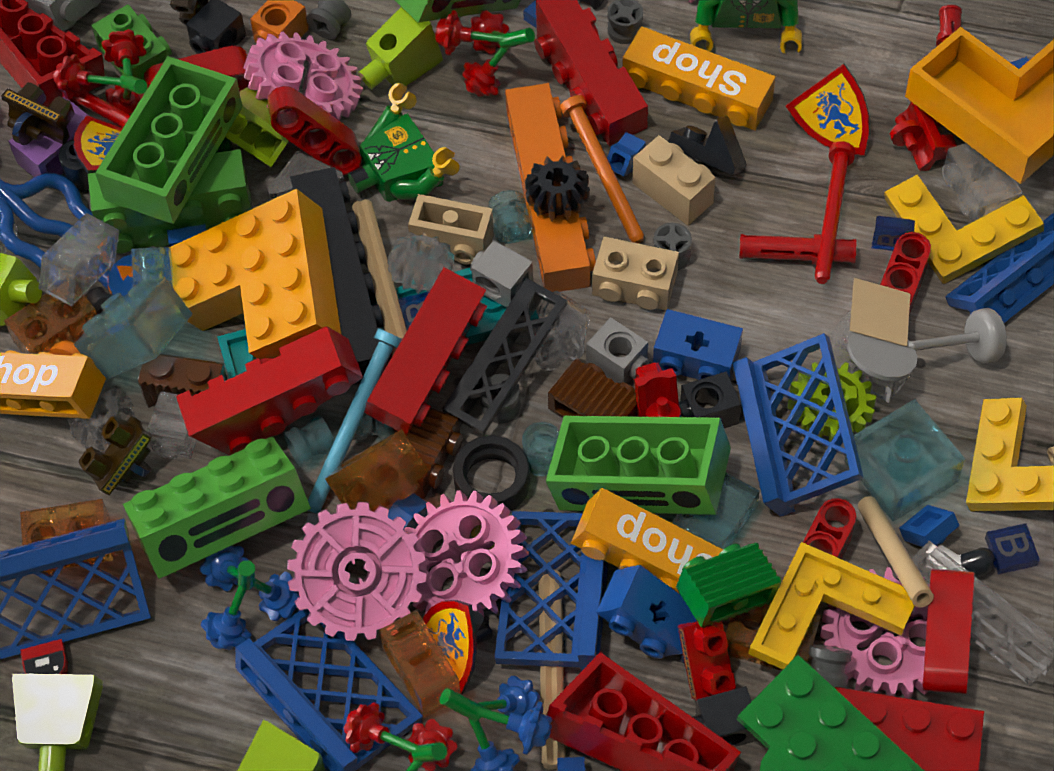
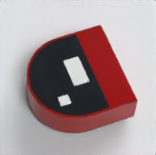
[20,639,68,674]

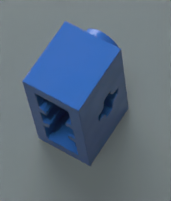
[653,309,743,381]
[596,565,697,659]

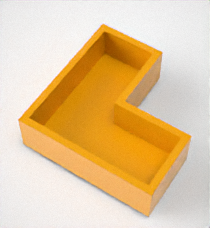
[905,27,1054,184]
[168,188,341,359]

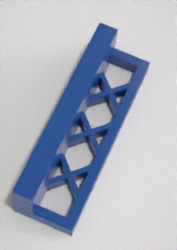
[945,213,1054,323]

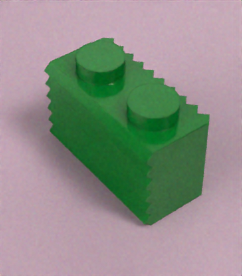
[676,543,781,628]

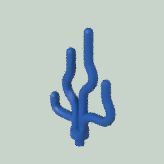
[0,173,110,290]

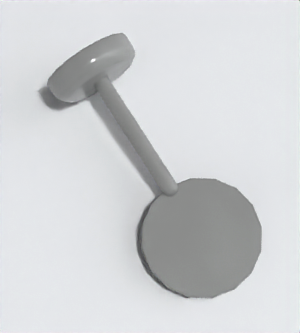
[847,308,1007,381]

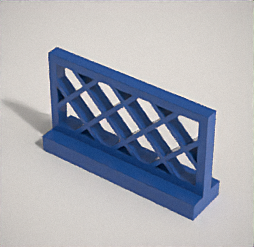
[733,333,864,517]
[495,511,609,671]
[0,518,151,659]
[235,609,423,771]

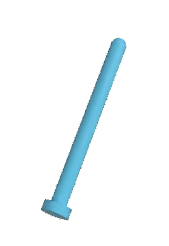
[308,329,402,514]

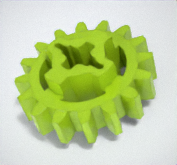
[787,362,876,442]

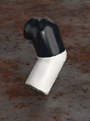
[930,544,995,578]

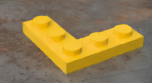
[884,174,1044,284]
[966,398,1054,511]
[749,542,915,670]

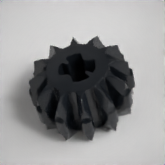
[525,155,590,221]

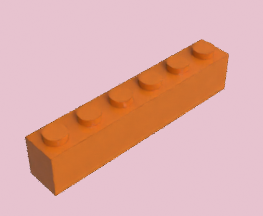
[505,83,596,293]

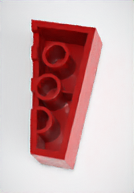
[0,0,105,107]
[534,0,648,146]
[364,267,487,436]
[176,326,363,456]
[547,652,741,771]
[834,687,984,771]

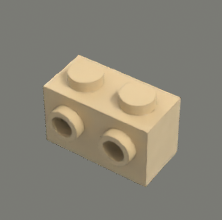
[633,135,715,226]
[408,194,494,264]
[592,236,679,311]

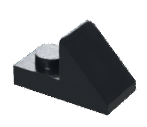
[668,115,747,176]

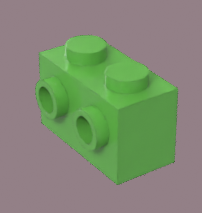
[91,4,172,81]

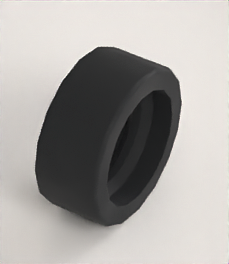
[452,435,530,511]

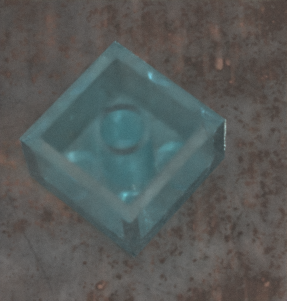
[74,277,192,380]
[844,399,965,522]

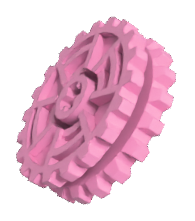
[287,502,426,641]

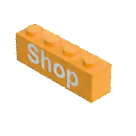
[622,26,776,131]
[0,350,106,419]
[571,488,723,594]

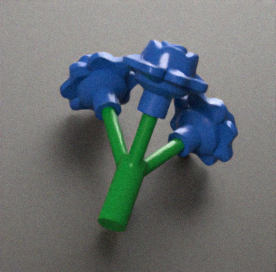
[200,546,299,650]
[439,676,552,771]

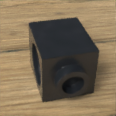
[186,0,246,54]
[679,371,741,428]
[692,686,758,747]

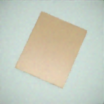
[850,278,910,347]

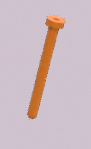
[560,95,644,244]

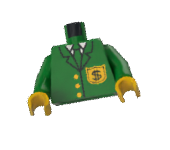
[690,0,803,53]
[348,83,460,202]

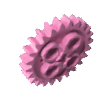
[244,32,363,121]
[404,490,529,617]
[820,567,928,699]

